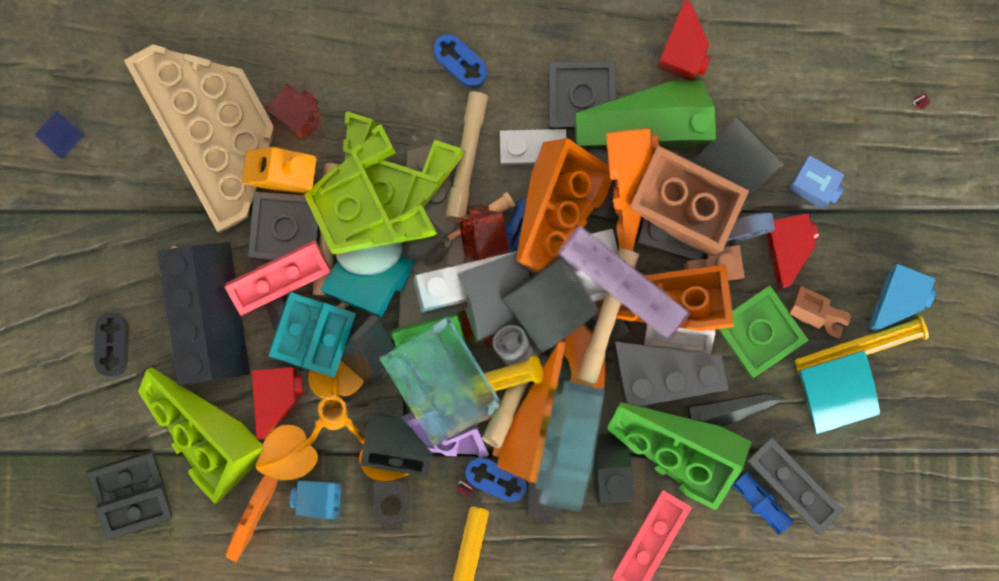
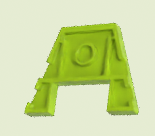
[343,111,465,220]
[304,124,437,255]

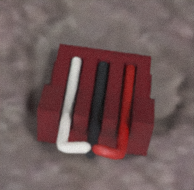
[913,93,931,110]
[457,481,474,497]

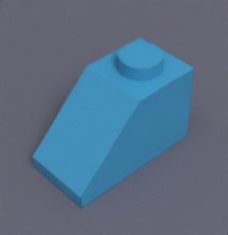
[867,264,936,332]
[290,481,342,519]

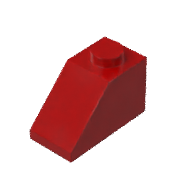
[657,0,711,81]
[766,213,818,291]
[252,367,304,439]

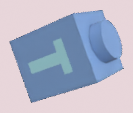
[788,155,845,209]

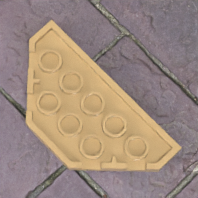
[124,45,275,234]

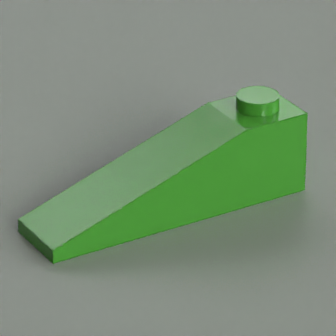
[574,81,716,147]
[607,402,752,510]

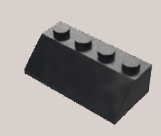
[157,242,251,386]

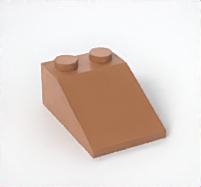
[629,146,749,256]

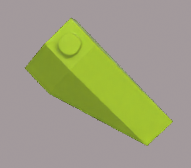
[138,367,264,504]

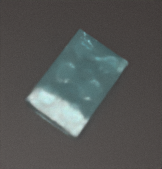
[379,316,502,446]
[535,381,605,512]

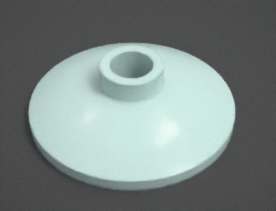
[336,242,402,275]

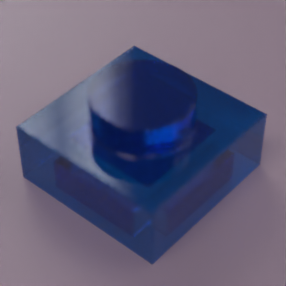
[35,111,84,159]

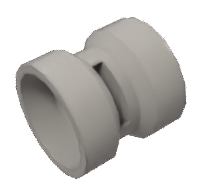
[493,325,536,367]

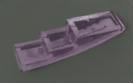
[558,225,691,341]

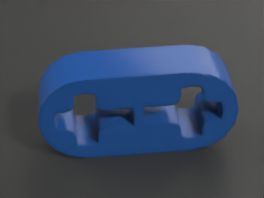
[433,34,487,89]
[465,458,527,502]

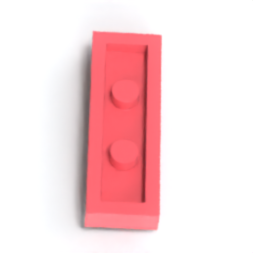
[225,240,331,316]
[611,490,692,581]

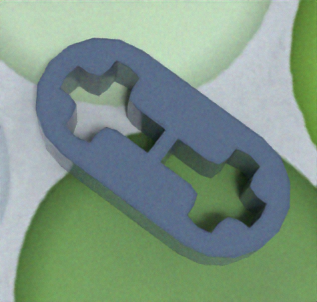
[727,213,775,242]

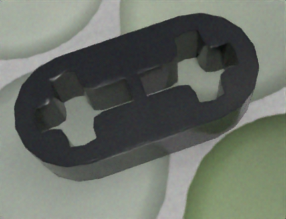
[94,313,129,377]

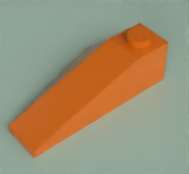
[606,128,660,251]
[516,138,613,273]
[594,264,734,331]
[493,338,566,483]

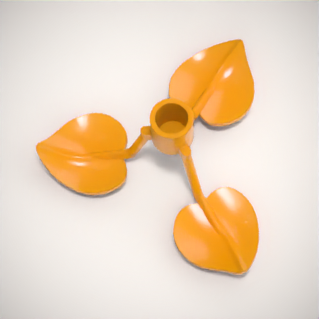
[255,345,409,482]

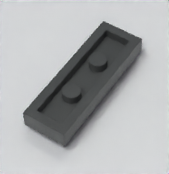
[746,437,844,535]

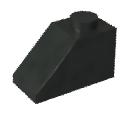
[341,315,398,386]
[360,413,433,477]
[593,434,634,504]

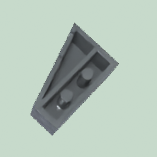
[613,342,729,407]

